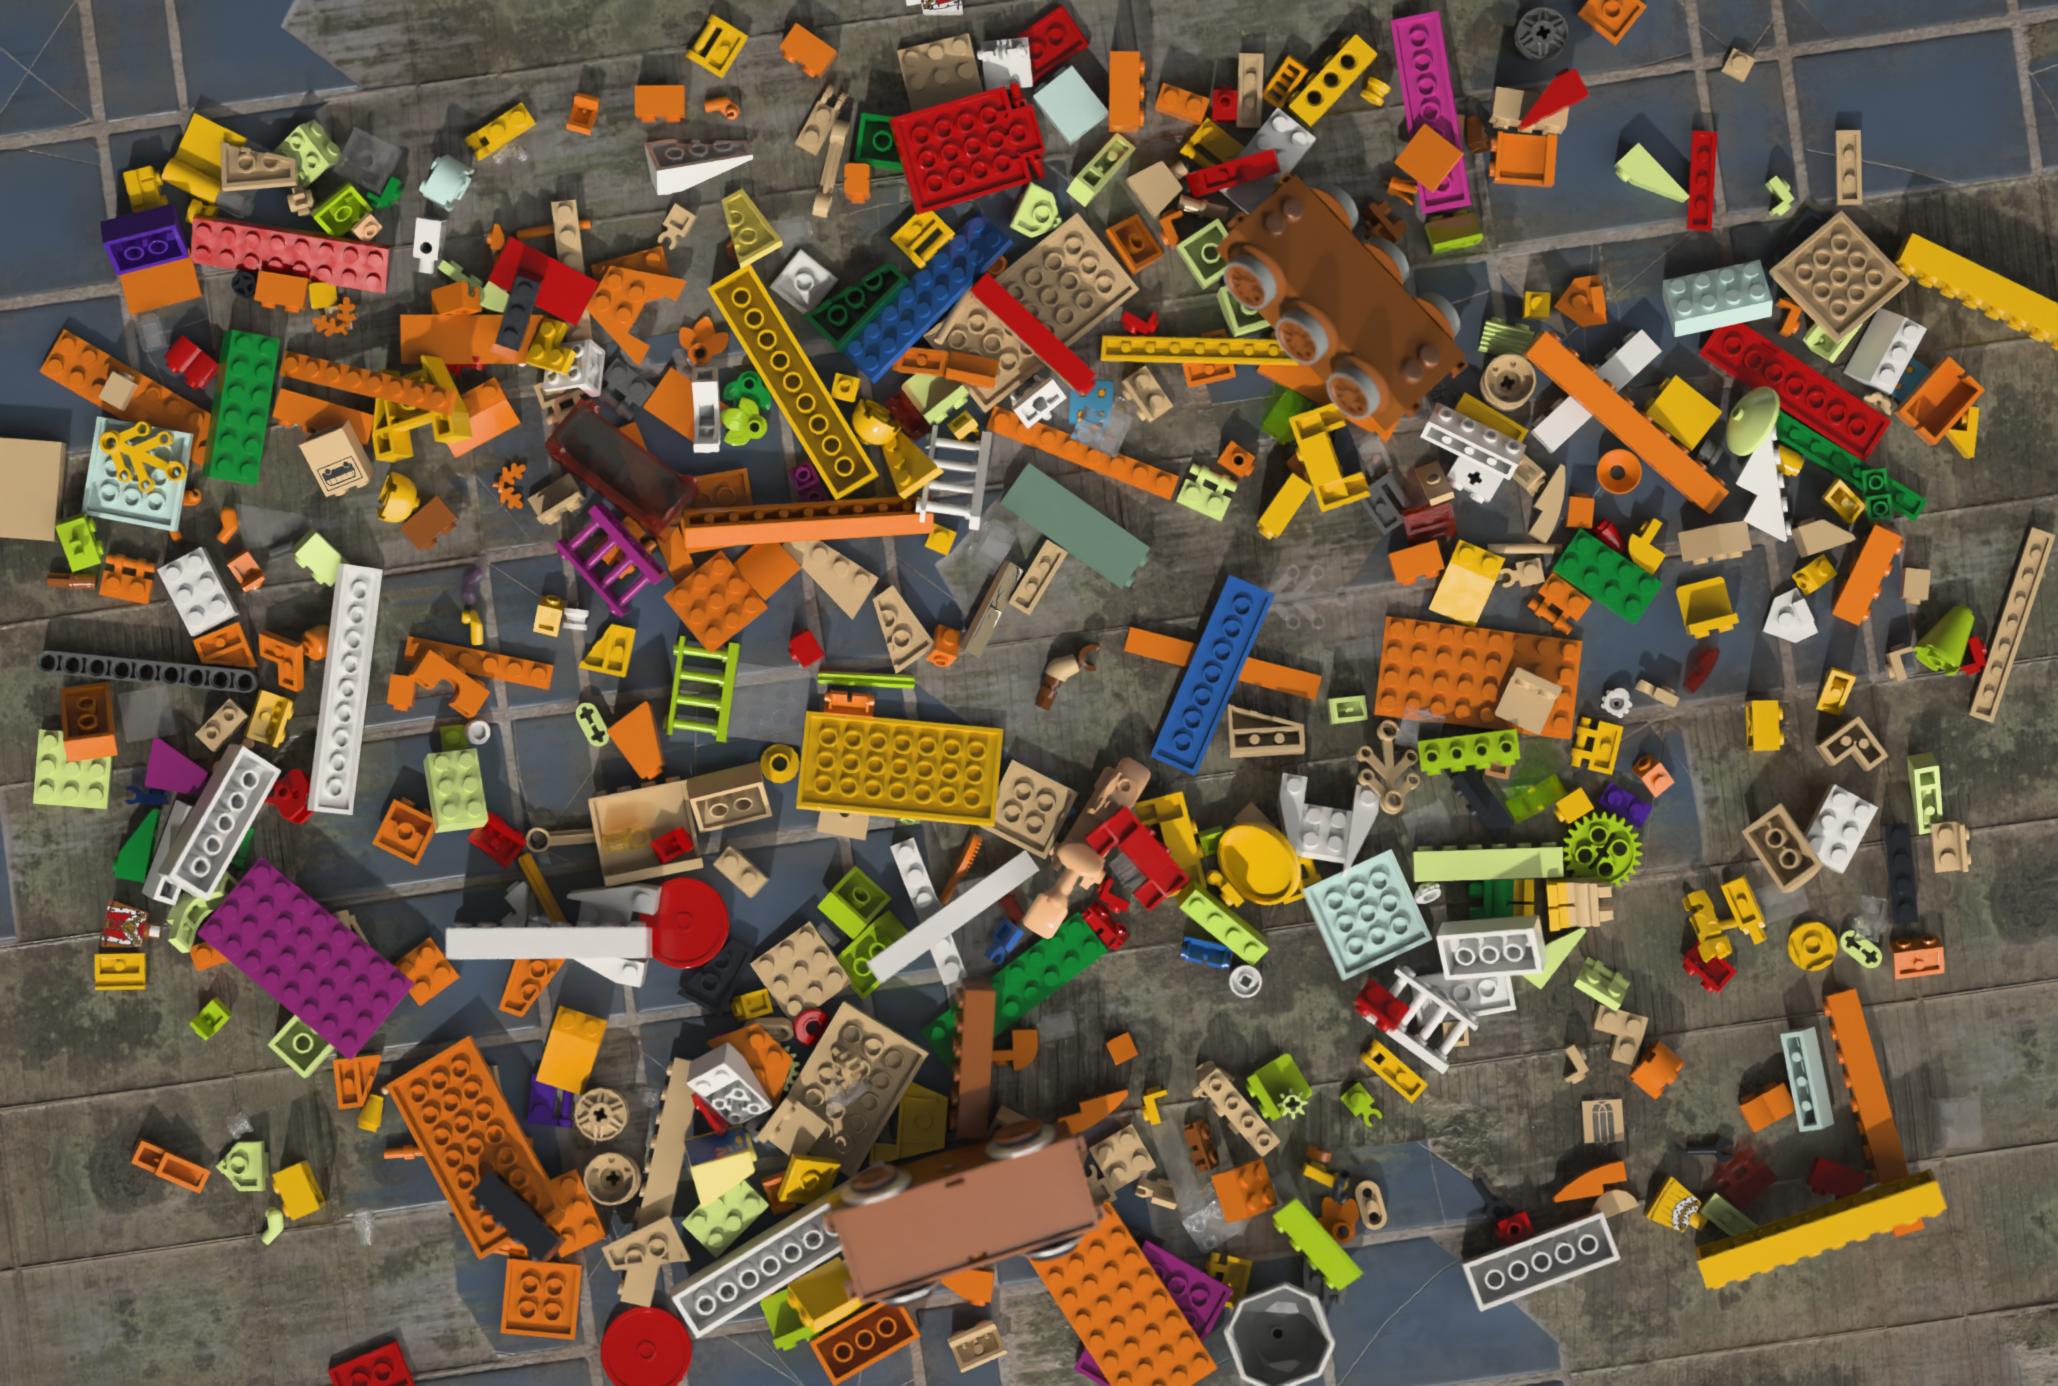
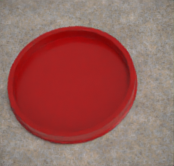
[639,877,729,969]
[600,1306,692,1386]

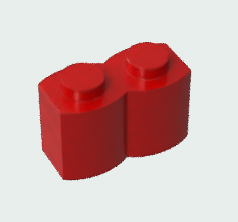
[163,335,219,390]

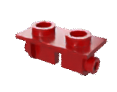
[1081,901,1130,951]

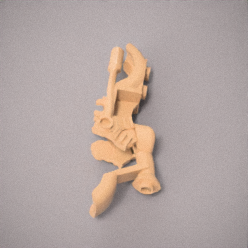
[1023,757,1151,939]

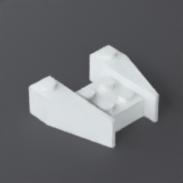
[1277,773,1380,877]
[567,882,662,987]

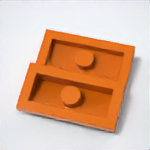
[733,543,801,601]

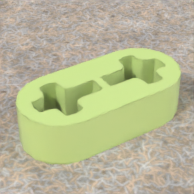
[576,703,610,747]
[1839,930,1882,968]

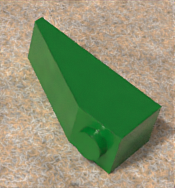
[112,808,162,883]

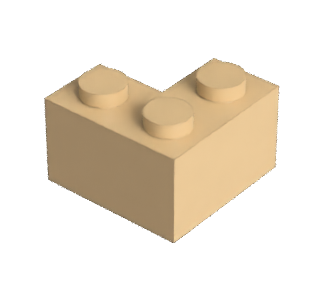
[1678,521,1752,565]
[1815,716,1888,771]
[1591,1004,1648,1066]

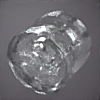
[225,1109,255,1140]

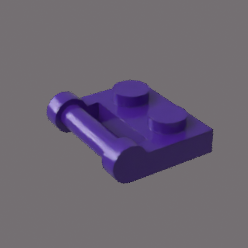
[527,1074,573,1128]

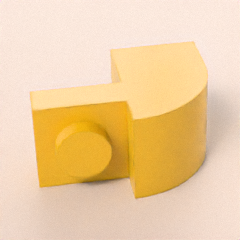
[1626,518,1666,576]

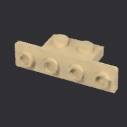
[1199,1068,1280,1157]

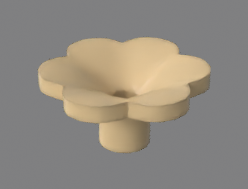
[1863,392,1892,416]

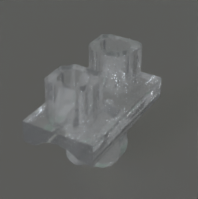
[1852,896,1890,942]

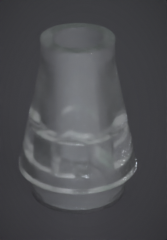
[351,1207,376,1246]

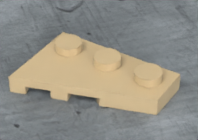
[221,142,298,192]
[873,585,933,674]
[602,1215,691,1271]

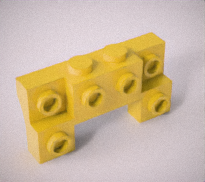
[1289,403,1372,512]
[1134,791,1207,898]

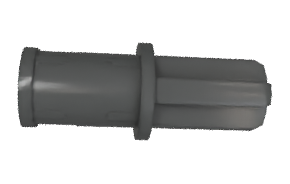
[268,534,305,561]

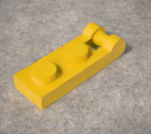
[464,102,536,161]
[1359,1039,1428,1103]

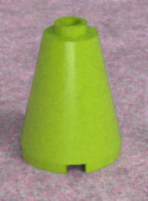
[1913,605,1975,676]

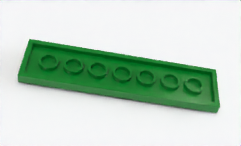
[920,912,1108,1071]

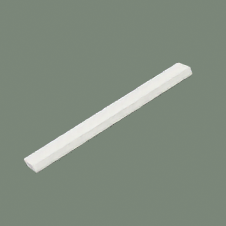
[866,850,1039,983]

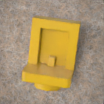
[1792,554,1837,595]
[1141,1086,1168,1125]

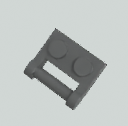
[1359,470,1420,536]

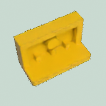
[244,689,294,747]

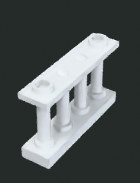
[916,425,992,530]
[1362,965,1479,1074]

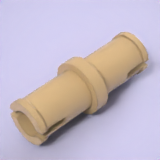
[1177,194,1229,222]

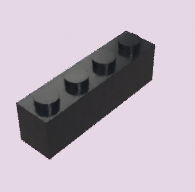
[470,1171,567,1263]

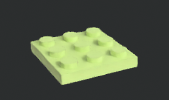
[33,729,113,809]

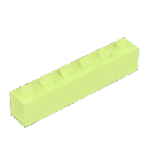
[1412,842,1564,882]

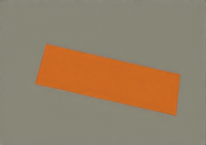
[400,315,546,364]

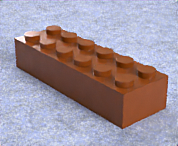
[948,980,995,1138]

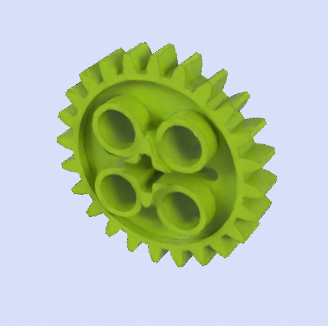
[1562,810,1643,890]

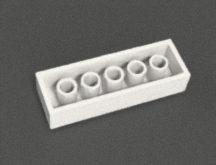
[157,744,281,900]
[1460,1210,1620,1312]

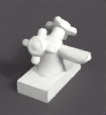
[1010,375,1066,428]

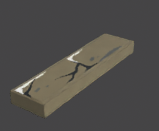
[959,559,1025,658]

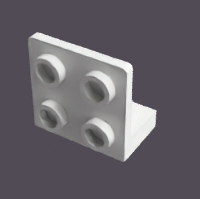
[543,339,606,397]

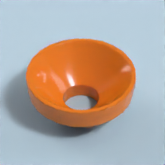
[1596,449,1642,494]

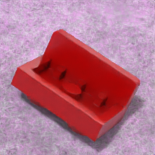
[467,811,527,870]
[1679,939,1737,994]

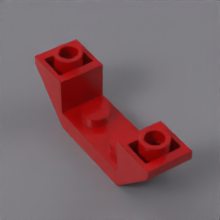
[1186,148,1281,198]

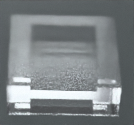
[817,922,841,946]

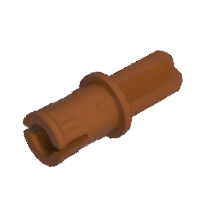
[46,571,97,591]

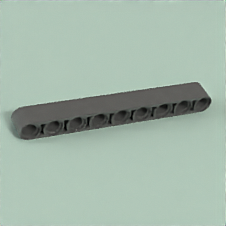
[36,651,259,693]

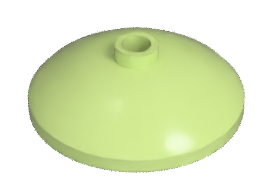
[1726,386,1780,456]

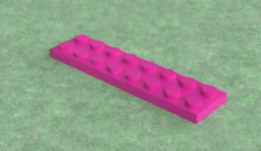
[1390,10,1472,214]

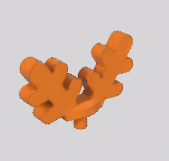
[312,297,357,337]
[493,463,526,509]

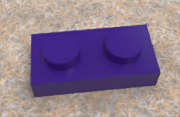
[1597,782,1653,828]

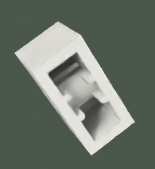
[1446,456,1504,504]

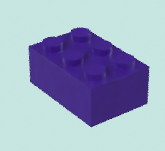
[100,204,189,276]

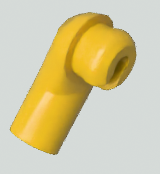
[462,609,483,645]

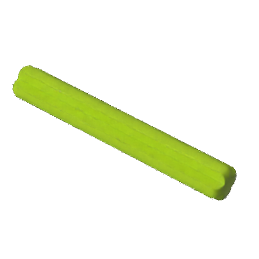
[817,670,915,689]

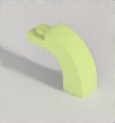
[167,871,239,953]

